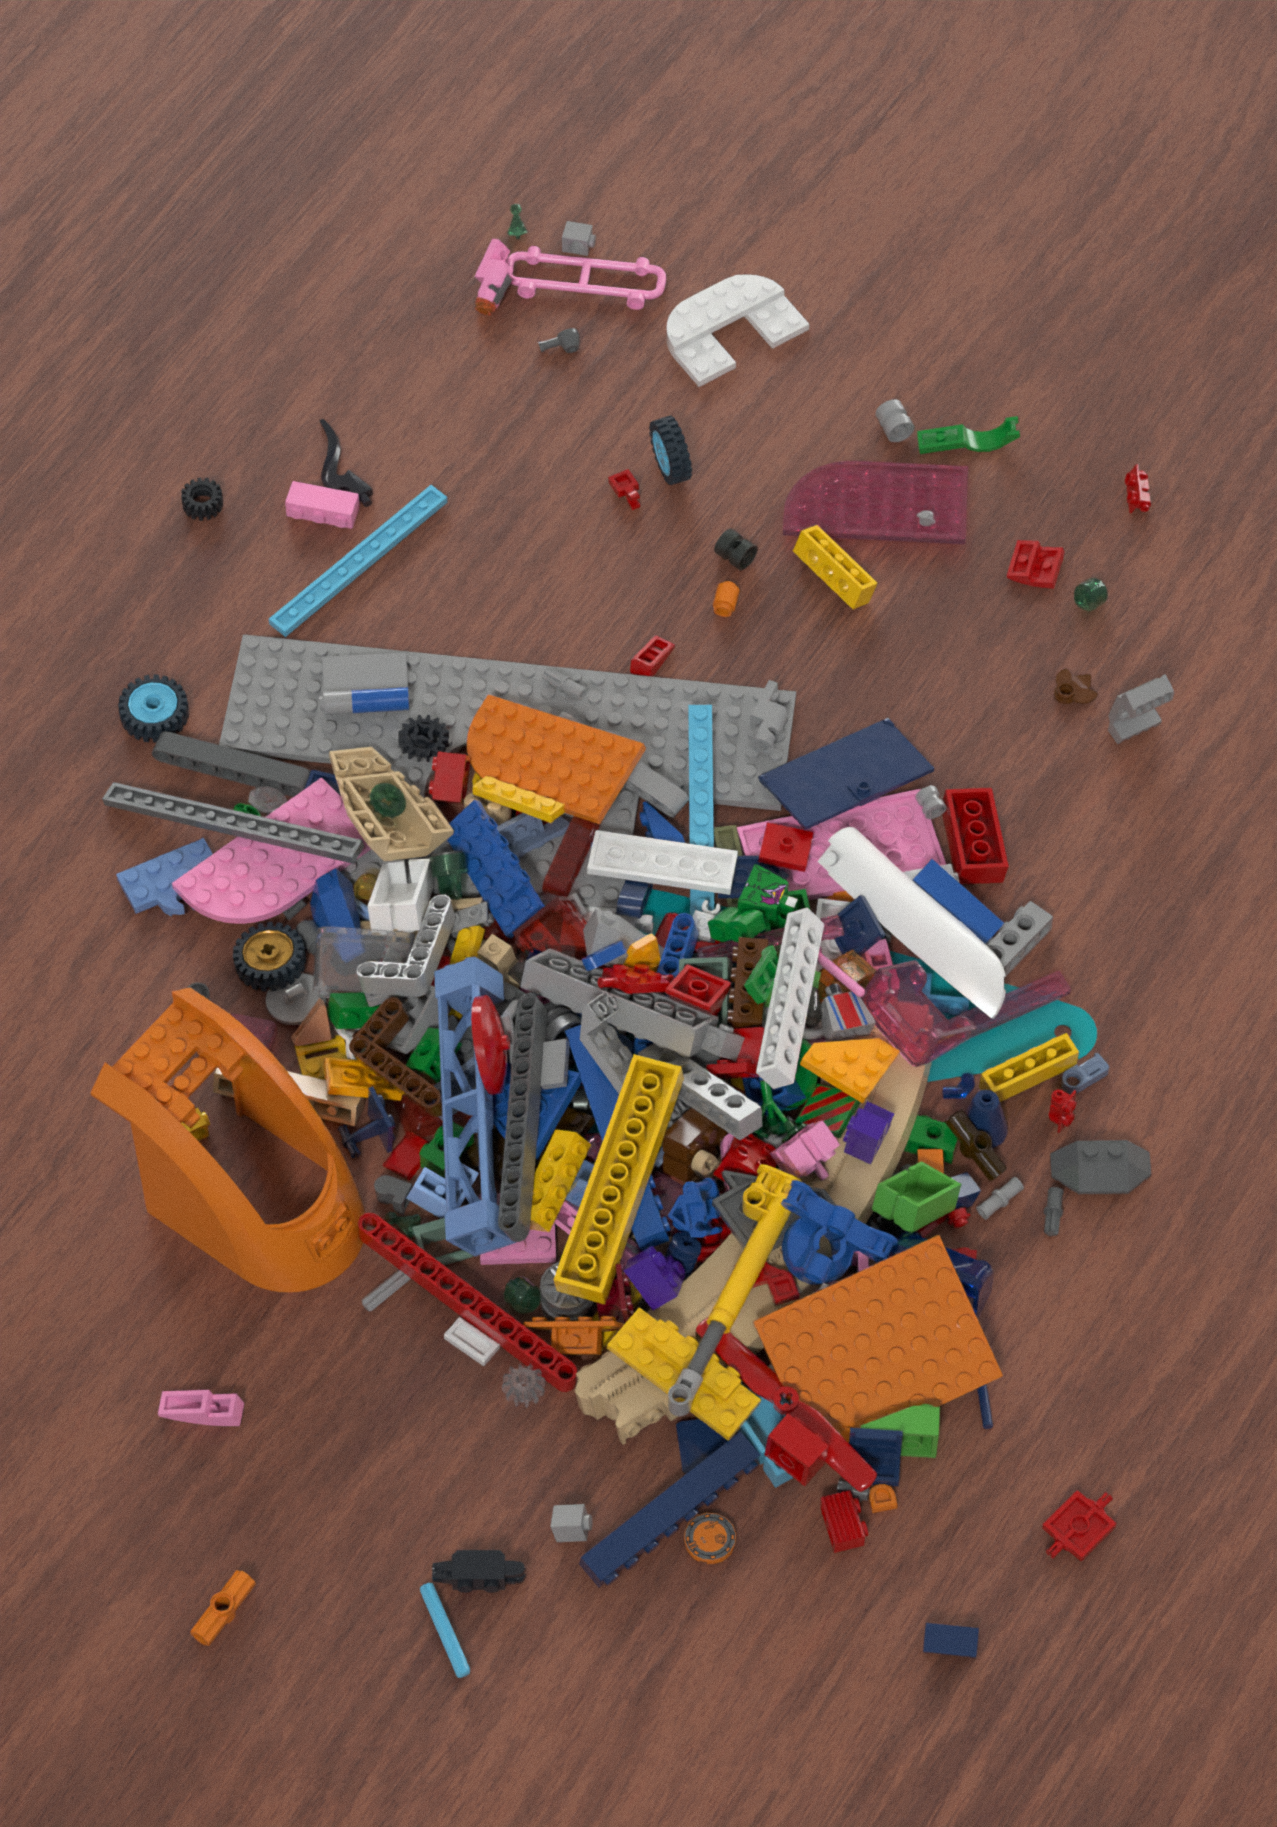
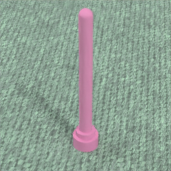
[817,946,865,997]

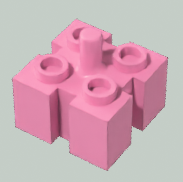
[770,1120,840,1181]

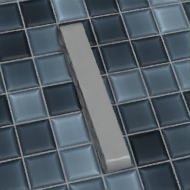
[558,712,689,818]

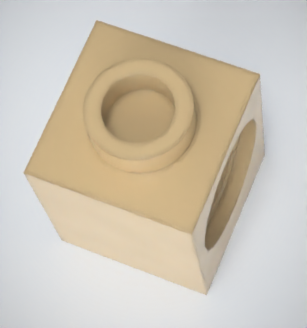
[477,934,516,975]

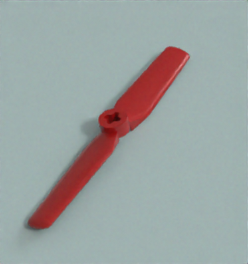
[696,1318,877,1492]

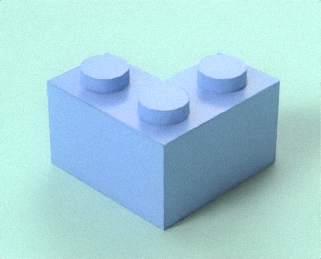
[406,1163,479,1219]

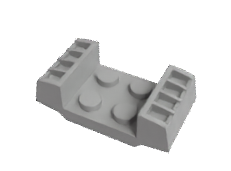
[1108,674,1174,744]

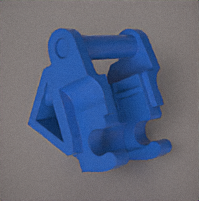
[668,1177,723,1238]

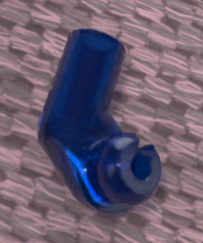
[942,1073,975,1099]

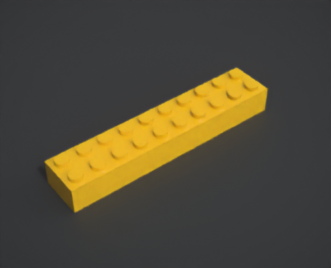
[554,1054,684,1304]

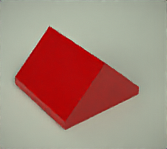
[665,964,731,1016]

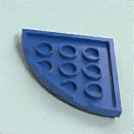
[492,1056,582,1159]

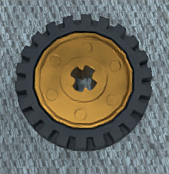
[233,922,306,992]

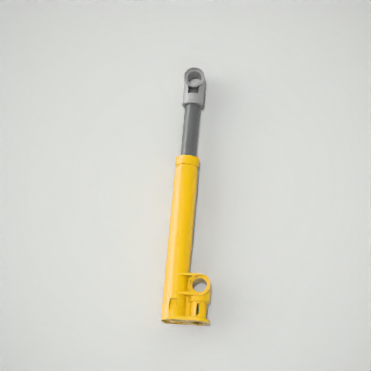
[668,1165,802,1416]

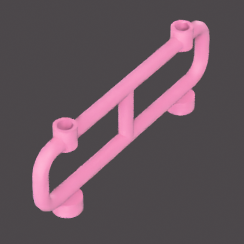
[506,246,666,310]

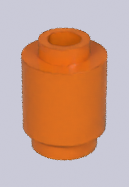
[713,581,740,617]

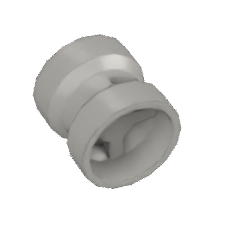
[915,786,947,819]

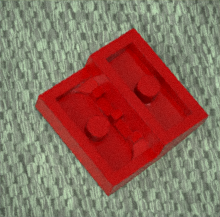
[1007,540,1065,589]

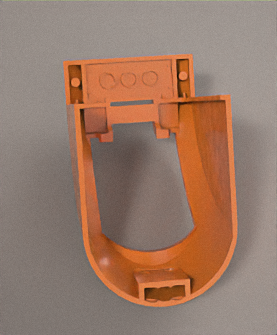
[91,988,367,1292]

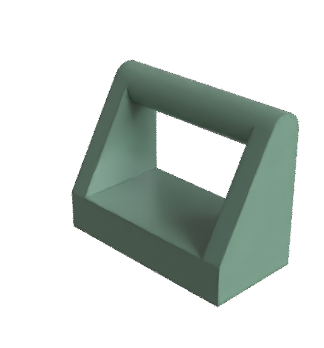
[412,1218,473,1271]

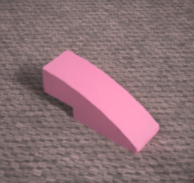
[158,1390,244,1426]

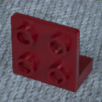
[597,1263,634,1332]

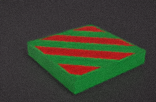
[795,1084,861,1138]

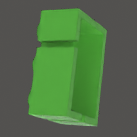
[872,1161,961,1233]

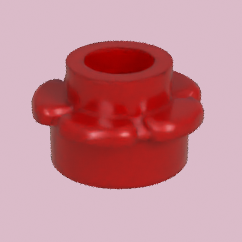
[947,1208,971,1229]

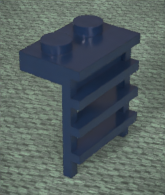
[849,1428,903,1487]

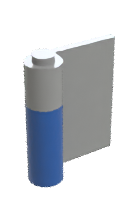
[319,652,409,715]

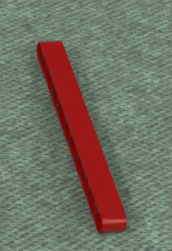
[358,1212,577,1392]

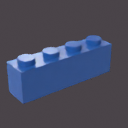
[912,859,1004,944]

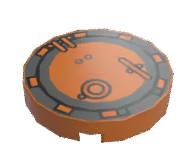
[684,1513,736,1564]

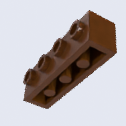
[727,937,768,1029]

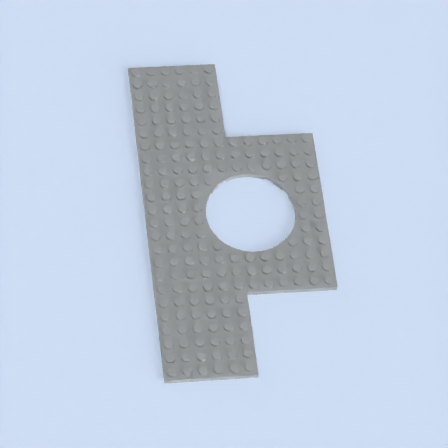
[219,635,796,908]

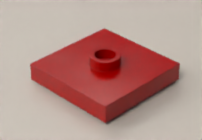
[758,822,814,872]

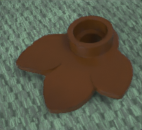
[1054,668,1098,704]

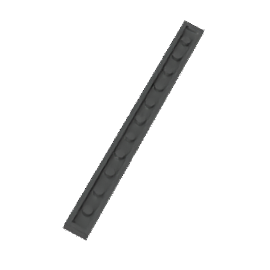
[102,782,364,864]

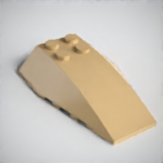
[329,747,454,861]

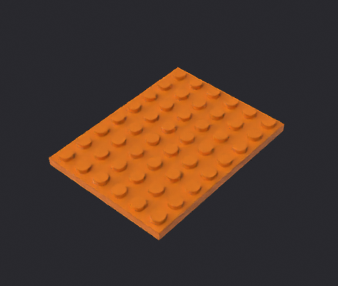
[752,1235,1003,1443]

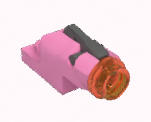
[475,239,513,315]

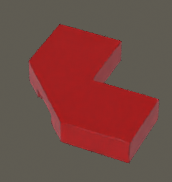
[734,1262,800,1306]

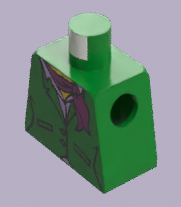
[738,864,799,920]

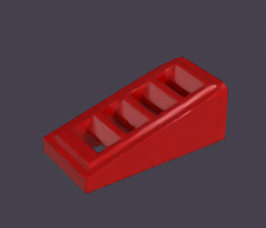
[630,635,675,677]

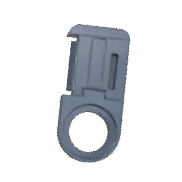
[1061,1053,1109,1094]

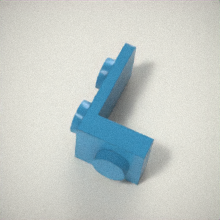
[915,973,969,1015]

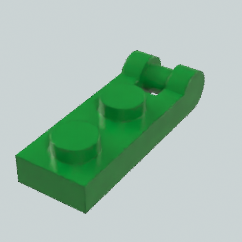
[744,945,779,1005]

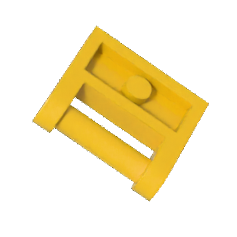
[294,1035,347,1080]

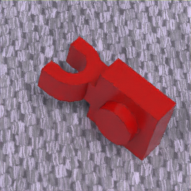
[608,469,640,511]

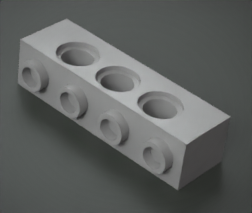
[985,901,1053,978]

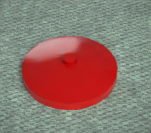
[471,995,510,1095]

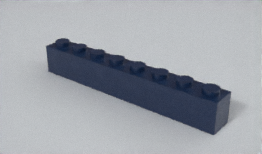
[579,1431,760,1588]

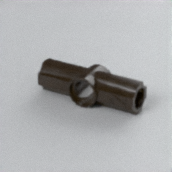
[945,1108,1007,1181]

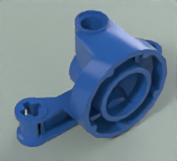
[781,1180,898,1285]

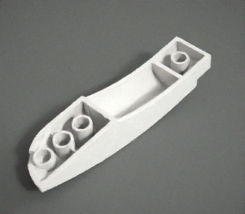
[817,827,1006,1019]

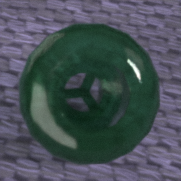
[1074,577,1108,611]
[504,1276,541,1314]

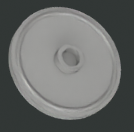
[266,973,327,1025]

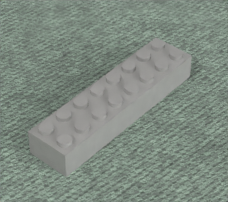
[520,948,719,1057]

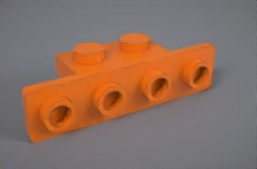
[523,1316,625,1355]

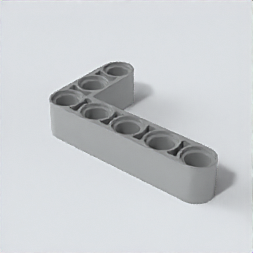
[356,894,456,997]

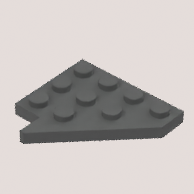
[712,1170,837,1252]

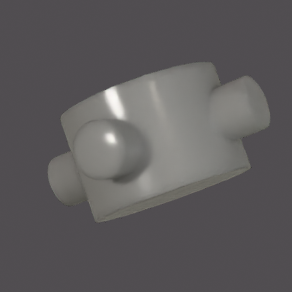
[917,510,935,526]

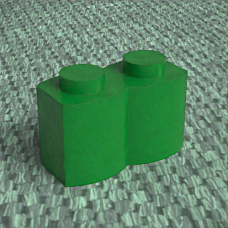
[707,907,766,942]

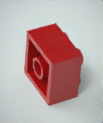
[429,752,471,805]
[764,1414,829,1486]

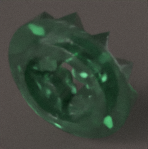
[369,783,406,819]

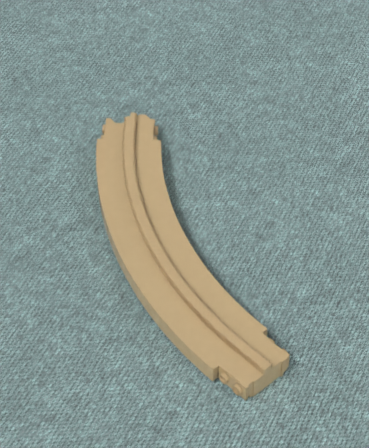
[575,997,934,1445]

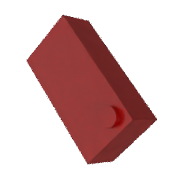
[942,788,1009,885]

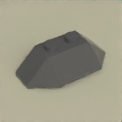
[1050,1140,1151,1194]

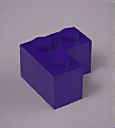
[843,1101,894,1165]
[624,1246,685,1310]

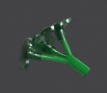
[752,1080,807,1143]

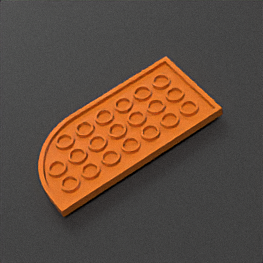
[467,694,646,824]

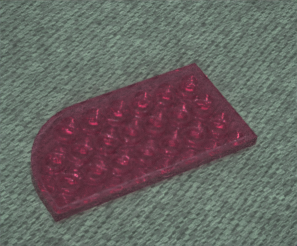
[783,461,968,544]

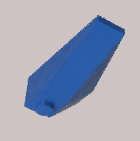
[310,868,366,963]

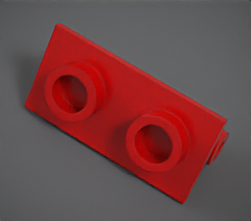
[1125,464,1151,513]
[1048,1089,1077,1133]

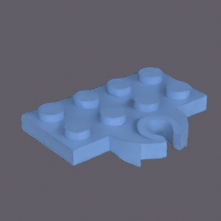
[116,838,212,917]

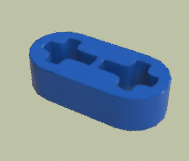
[581,940,627,971]

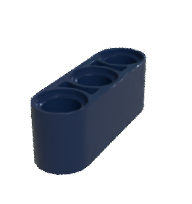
[616,880,653,919]

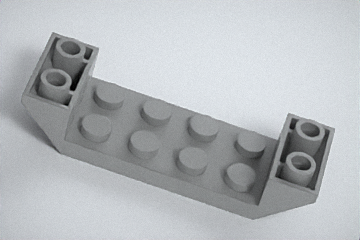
[580,991,690,1128]

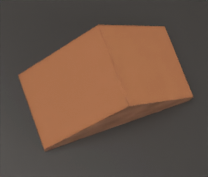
[291,998,332,1046]

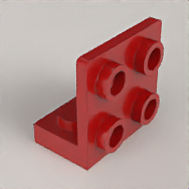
[706,1027,765,1079]
[713,1133,777,1181]

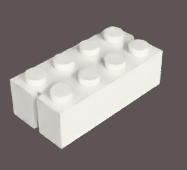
[368,859,434,934]

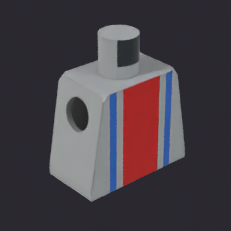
[819,984,876,1042]

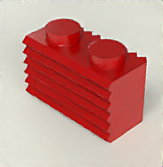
[820,1490,868,1553]

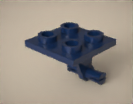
[337,1087,395,1158]

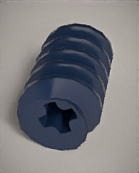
[664,1232,702,1282]

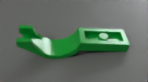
[917,416,1020,454]

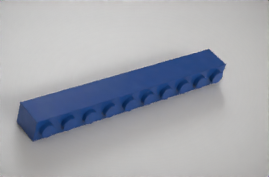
[565,1025,671,1251]

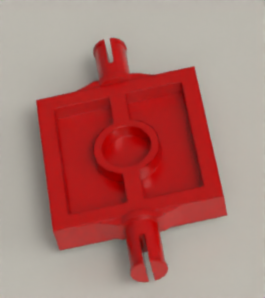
[597,964,674,994]
[1042,1490,1117,1562]

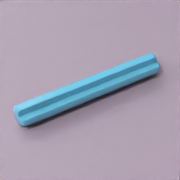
[420,1583,470,1678]

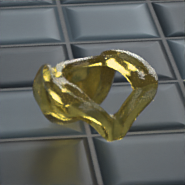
[353,873,378,900]

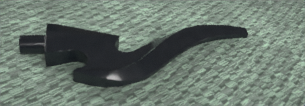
[319,419,373,507]

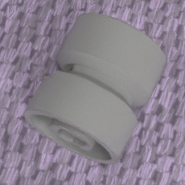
[875,399,915,442]

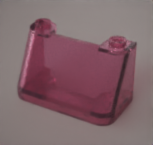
[860,960,977,1067]

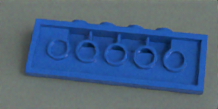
[447,799,545,939]

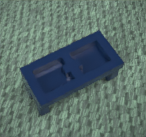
[923,1623,979,1658]

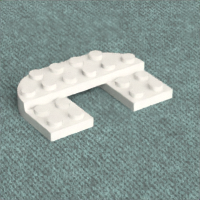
[667,275,809,387]

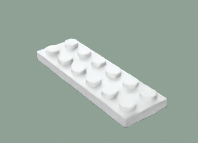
[587,830,738,895]

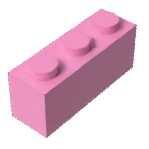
[285,481,360,529]

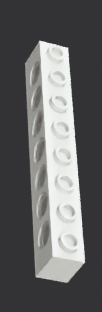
[756,908,824,1089]

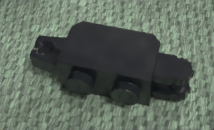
[432,1550,526,1593]

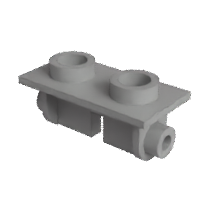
[449,901,494,937]

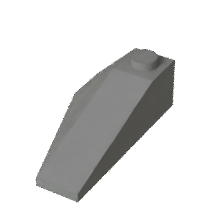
[583,908,664,967]

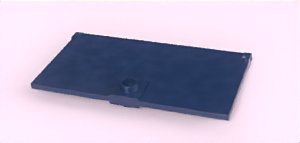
[758,718,934,830]

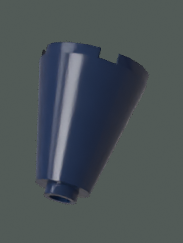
[965,1090,1008,1149]

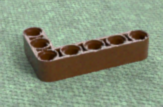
[349,997,442,1117]

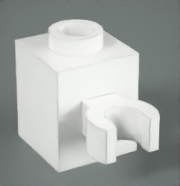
[689,900,721,943]

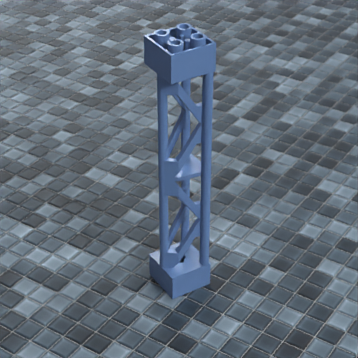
[434,957,516,1256]

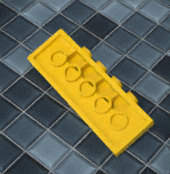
[607,1308,761,1441]

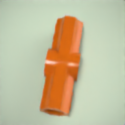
[190,1570,256,1646]

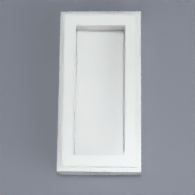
[444,1317,500,1366]

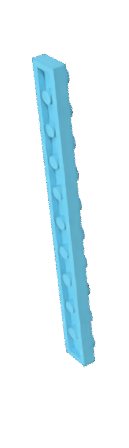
[269,485,448,637]
[688,705,714,917]

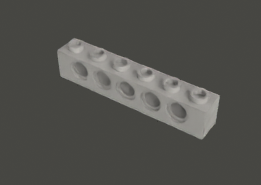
[638,1043,762,1140]

